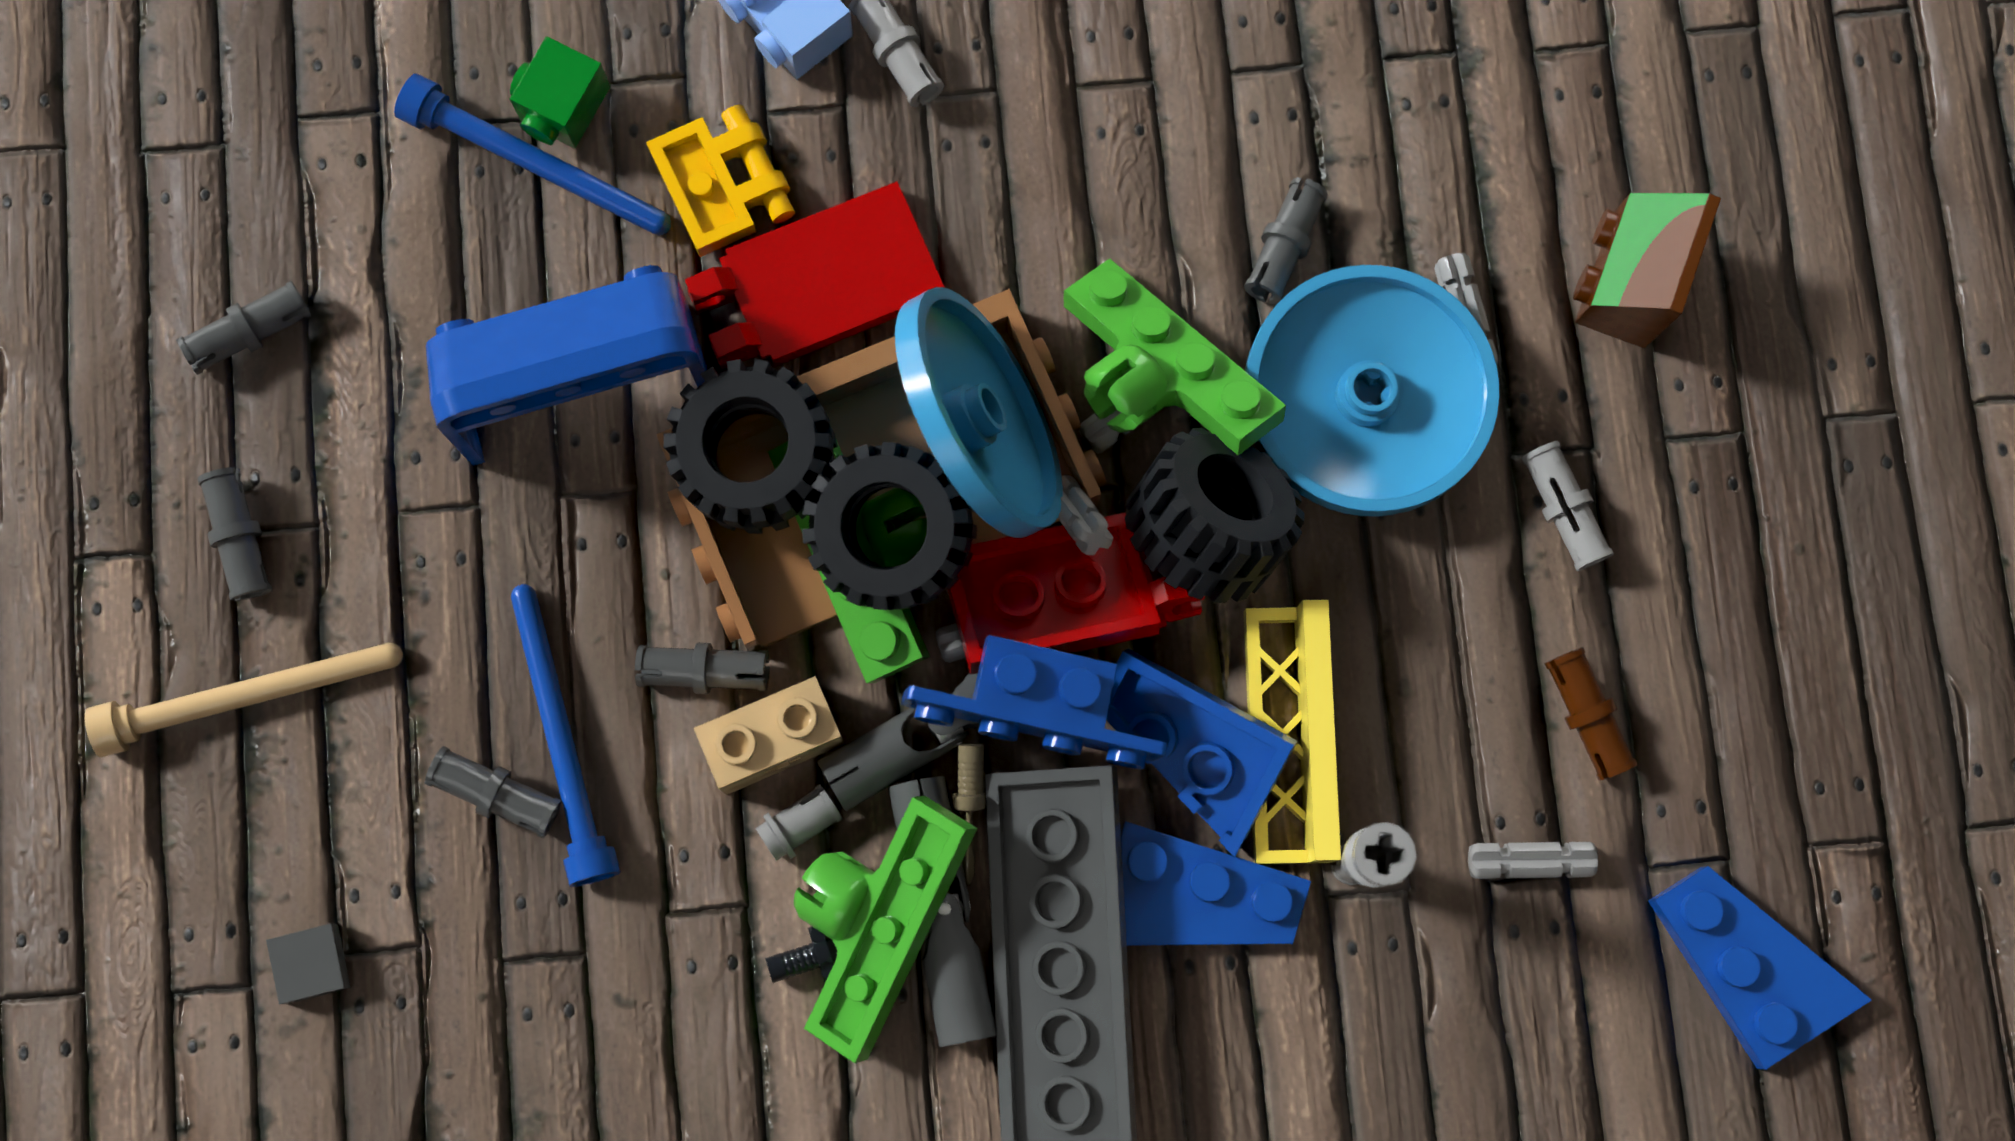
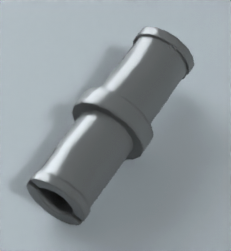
[1244,177,1328,304]
[176,281,312,375]
[197,467,272,601]
[635,642,770,694]
[424,746,562,838]

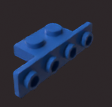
[901,635,1167,769]

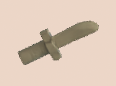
[952,743,986,885]

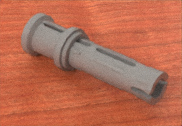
[1331,822,1416,888]

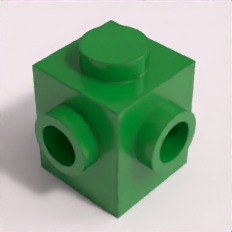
[510,36,611,149]

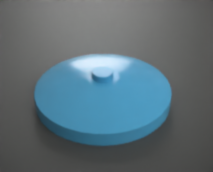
[1245,265,1499,516]
[895,287,1063,538]

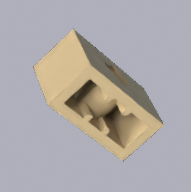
[694,676,845,795]

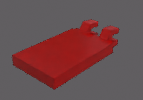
[684,181,945,370]
[947,512,1205,675]

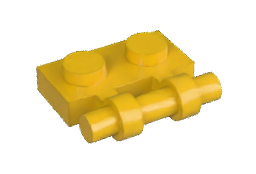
[646,104,795,257]

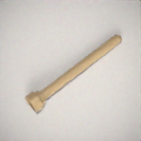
[85,643,403,758]

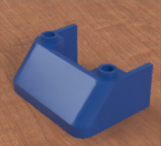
[426,265,707,466]

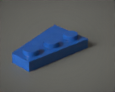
[1106,648,1298,857]
[1121,821,1311,946]
[1648,866,1872,1070]

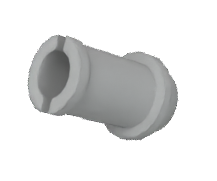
[755,784,843,861]

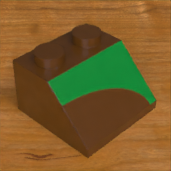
[1573,193,1721,349]

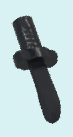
[765,926,837,983]

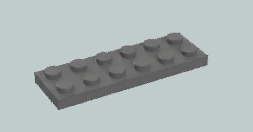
[985,765,1137,1141]

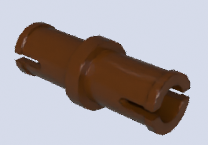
[1544,647,1637,781]

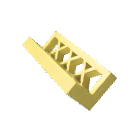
[1244,599,1341,865]

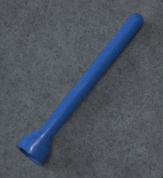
[394,73,671,235]
[511,584,621,887]

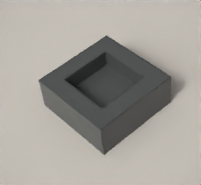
[266,923,351,1005]

